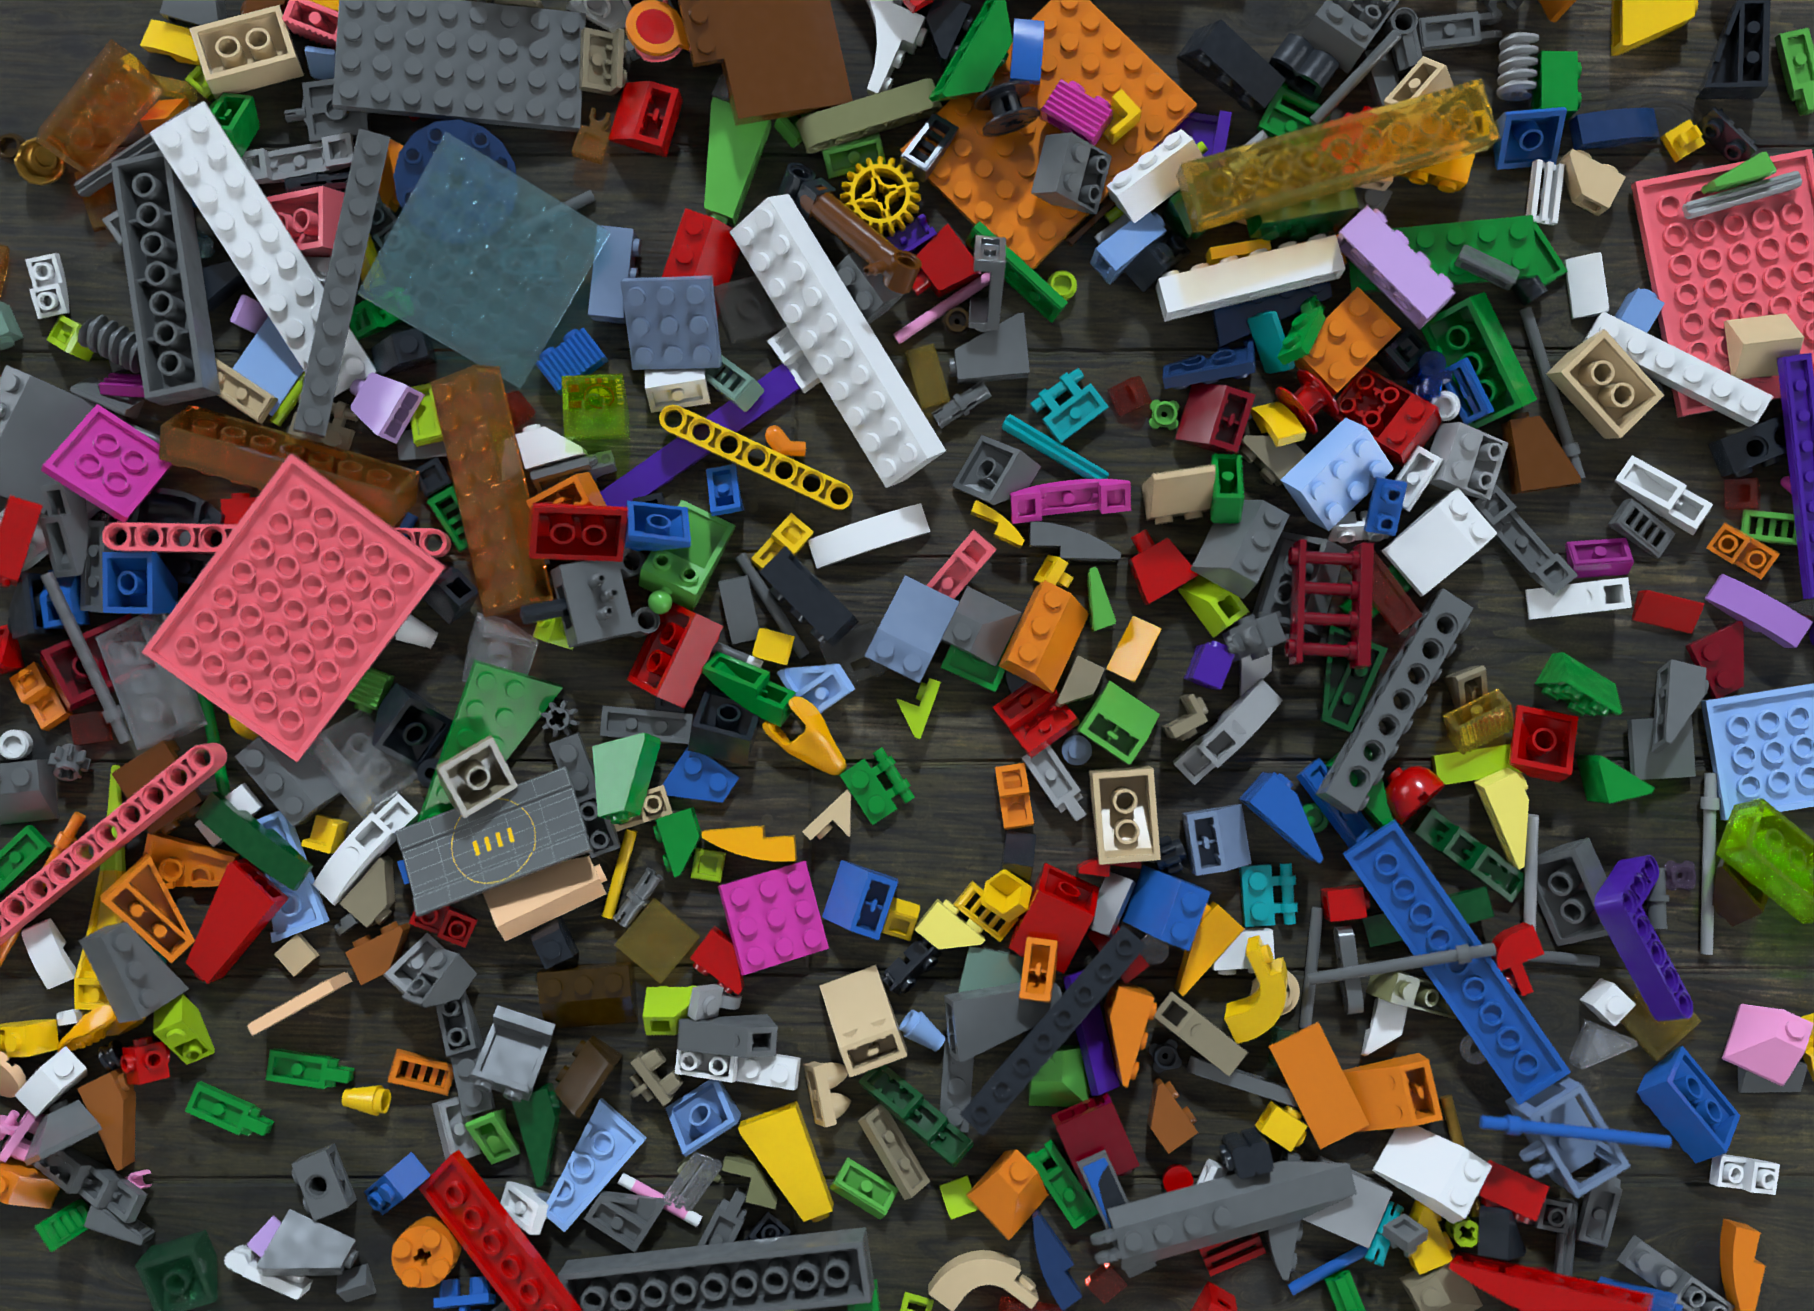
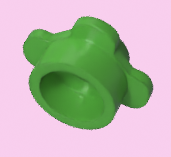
[1149,399,1179,430]

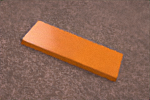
[1268,1022,1369,1149]

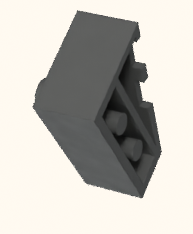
[79,922,189,1023]

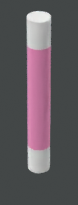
[617,1172,703,1227]

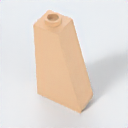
[483,856,607,942]

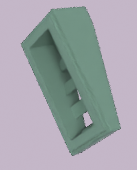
[705,355,764,412]

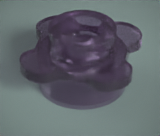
[1664,860,1696,891]

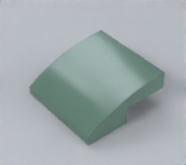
[958,946,1024,992]

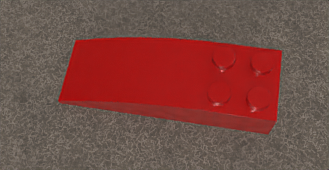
[1449,1251,1653,1311]

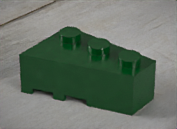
[1243,175,1359,241]

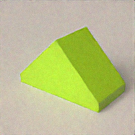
[47,314,94,362]

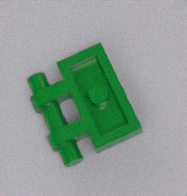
[840,747,915,825]

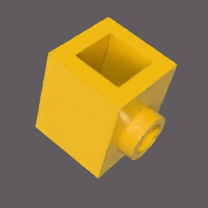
[1255,1100,1308,1152]

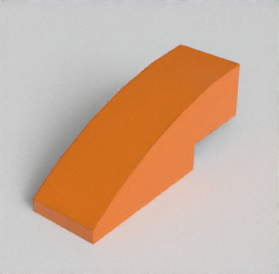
[1720,1219,1766,1311]

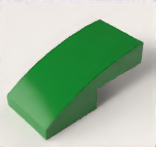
[349,287,415,340]

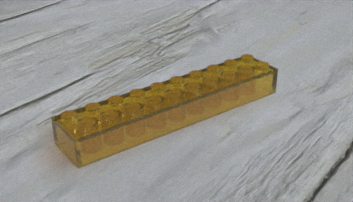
[1176,79,1499,233]

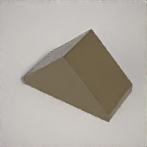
[1443,665,1490,721]

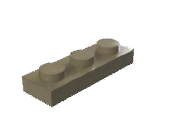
[858,1104,930,1200]

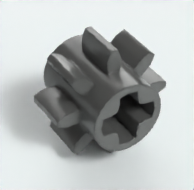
[541,700,580,737]
[48,744,91,781]

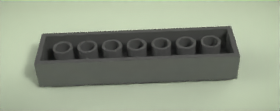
[111,151,221,406]

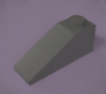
[1652,659,1709,754]

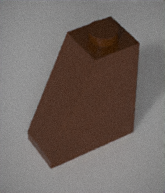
[1501,412,1581,495]

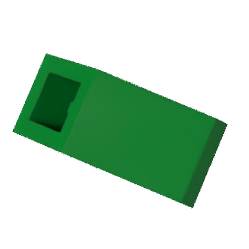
[653,807,702,877]

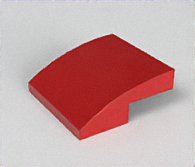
[993,682,1080,758]

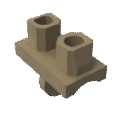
[629,1047,683,1106]

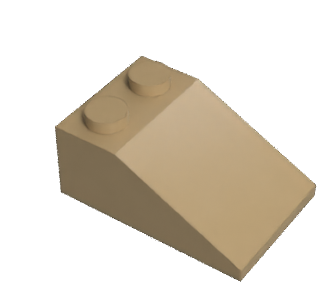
[1141,465,1216,525]
[1089,766,1161,865]

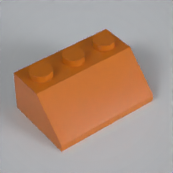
[999,580,1089,694]

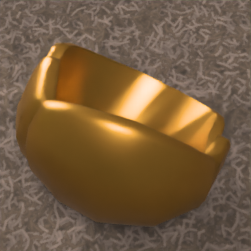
[14,137,67,186]

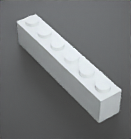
[1156,234,1345,321]
[1583,311,1773,427]

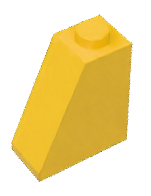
[1611,0,1698,56]

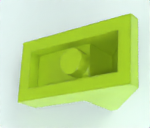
[896,678,941,739]

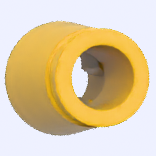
[342,1085,391,1116]

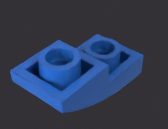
[1010,18,1044,85]

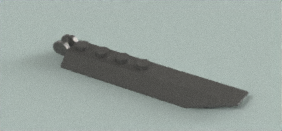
[1090,1161,1357,1270]

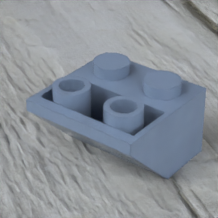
[1181,804,1252,876]

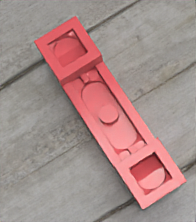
[926,530,997,599]

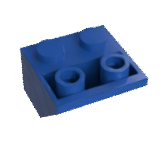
[822,860,898,940]

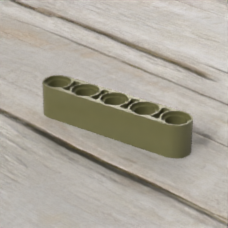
[796,78,943,153]

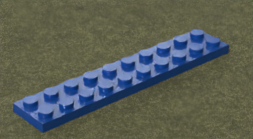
[1342,820,1571,1105]

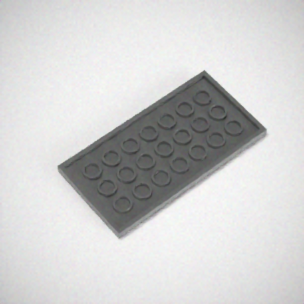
[332,0,586,133]

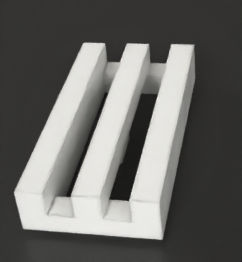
[1526,159,1565,226]

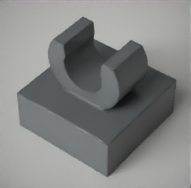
[1382,1213,1428,1258]

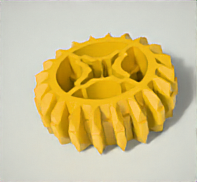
[840,156,921,237]

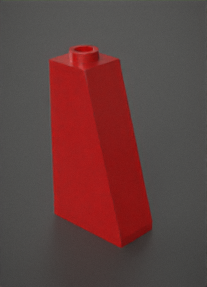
[186,858,289,984]

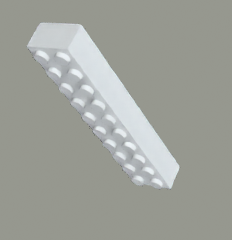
[730,194,946,488]

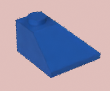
[624,500,691,551]

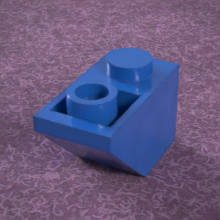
[39,570,90,630]
[364,1152,431,1215]

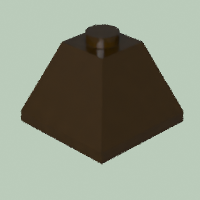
[1712,835,1775,927]

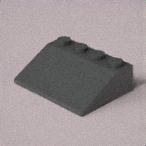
[0,365,96,515]

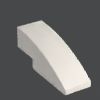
[1615,456,1713,535]

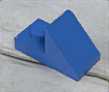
[706,464,744,516]

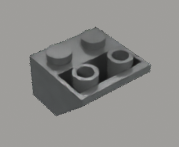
[1031,132,1112,214]
[835,252,904,324]

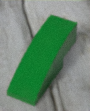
[702,651,796,727]

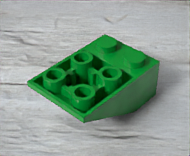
[1535,652,1622,717]

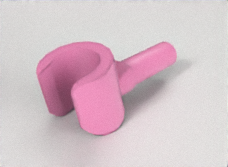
[125,1169,152,1189]

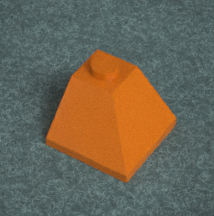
[966,1149,1049,1240]

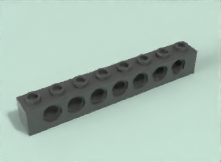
[1315,588,1473,814]

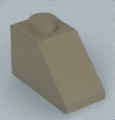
[340,855,395,928]

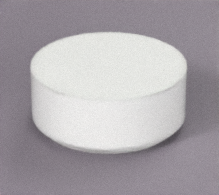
[0,730,33,760]

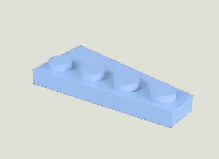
[546,1098,647,1232]

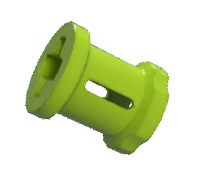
[1445,1216,1479,1248]

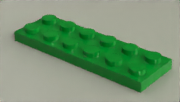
[1348,215,1537,294]

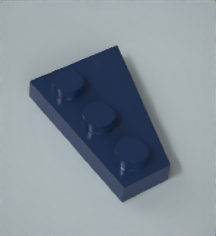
[1163,337,1255,390]

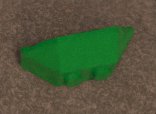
[928,0,1013,102]

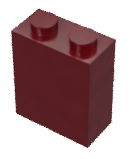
[1051,1092,1140,1190]

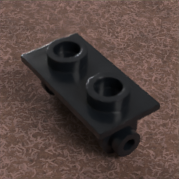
[1694,106,1758,164]
[882,937,942,995]

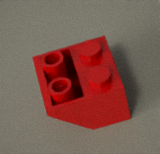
[608,81,683,157]

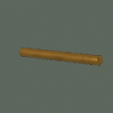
[1440,1095,1481,1217]

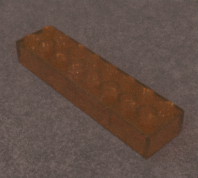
[430,365,553,617]
[159,405,420,527]

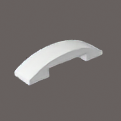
[807,503,930,569]

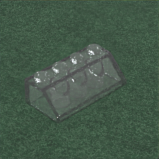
[95,614,208,750]

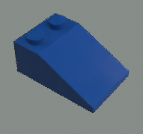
[1239,772,1323,863]

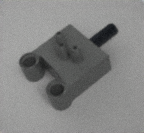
[520,548,660,648]

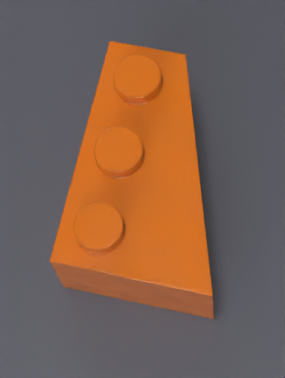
[100,852,195,964]

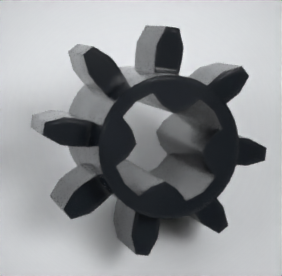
[1154,835,1187,874]

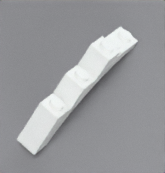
[865,0,928,96]

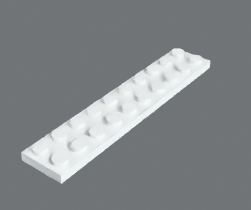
[149,101,377,397]

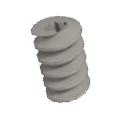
[1497,32,1539,101]

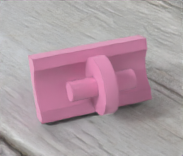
[0,1110,46,1162]

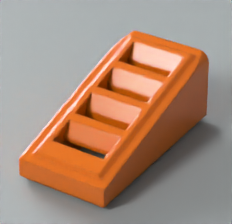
[388,1049,454,1096]

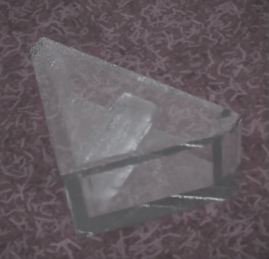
[1569,1019,1638,1070]

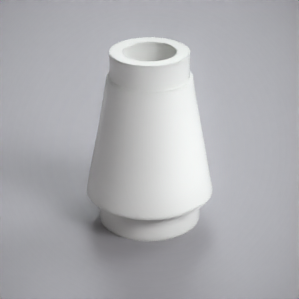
[394,614,438,649]

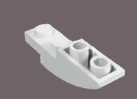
[313,794,420,906]
[675,1049,801,1090]

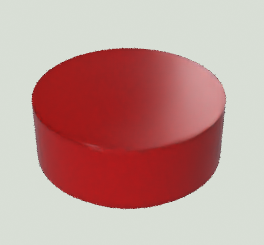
[1162,1164,1194,1192]

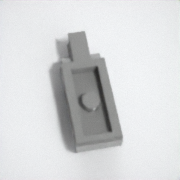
[1022,745,1086,821]

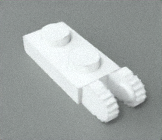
[224,1245,313,1300]

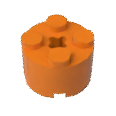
[392,1216,462,1288]

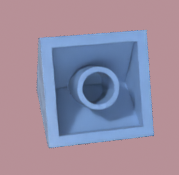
[665,1079,741,1157]

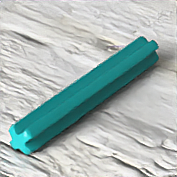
[1002,414,1109,479]

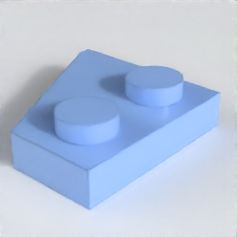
[777,664,855,713]

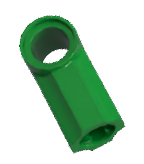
[1324,1270,1365,1311]

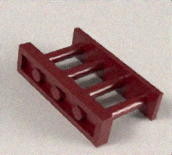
[1285,539,1374,669]

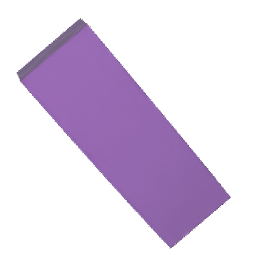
[1705,574,1813,648]

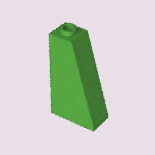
[704,97,772,226]

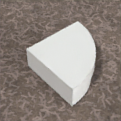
[56,1009,89,1026]

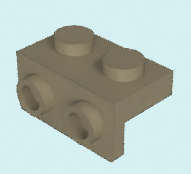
[579,27,627,96]
[1162,694,1208,741]

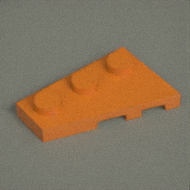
[143,833,240,889]

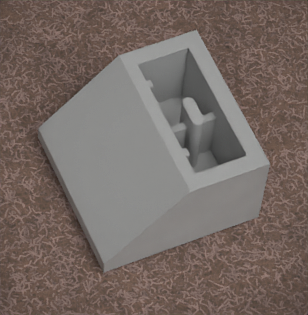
[1429,422,1508,500]

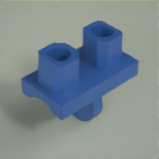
[1364,477,1408,536]
[434,1276,496,1311]

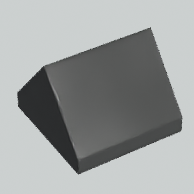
[336,1263,376,1302]

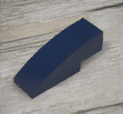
[1569,108,1660,150]
[1031,1208,1082,1311]

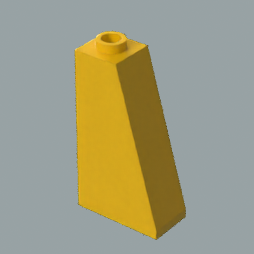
[738,1101,834,1222]

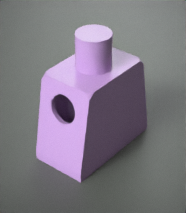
[350,372,425,444]

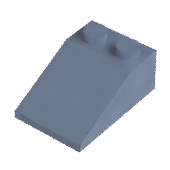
[865,575,959,683]

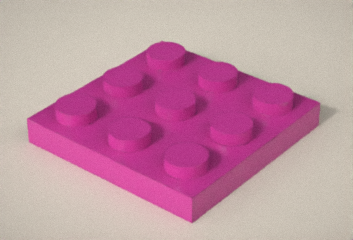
[41,404,178,523]
[718,861,829,975]

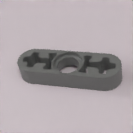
[1333,925,1364,1015]

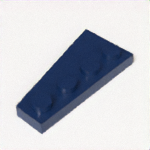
[1211,281,1333,348]

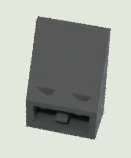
[1301,0,1400,74]

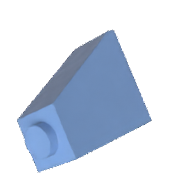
[1090,212,1167,285]

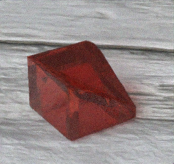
[69,710,113,745]

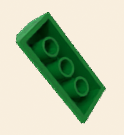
[1421,292,1537,429]

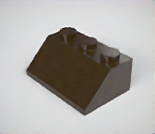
[537,961,639,1029]

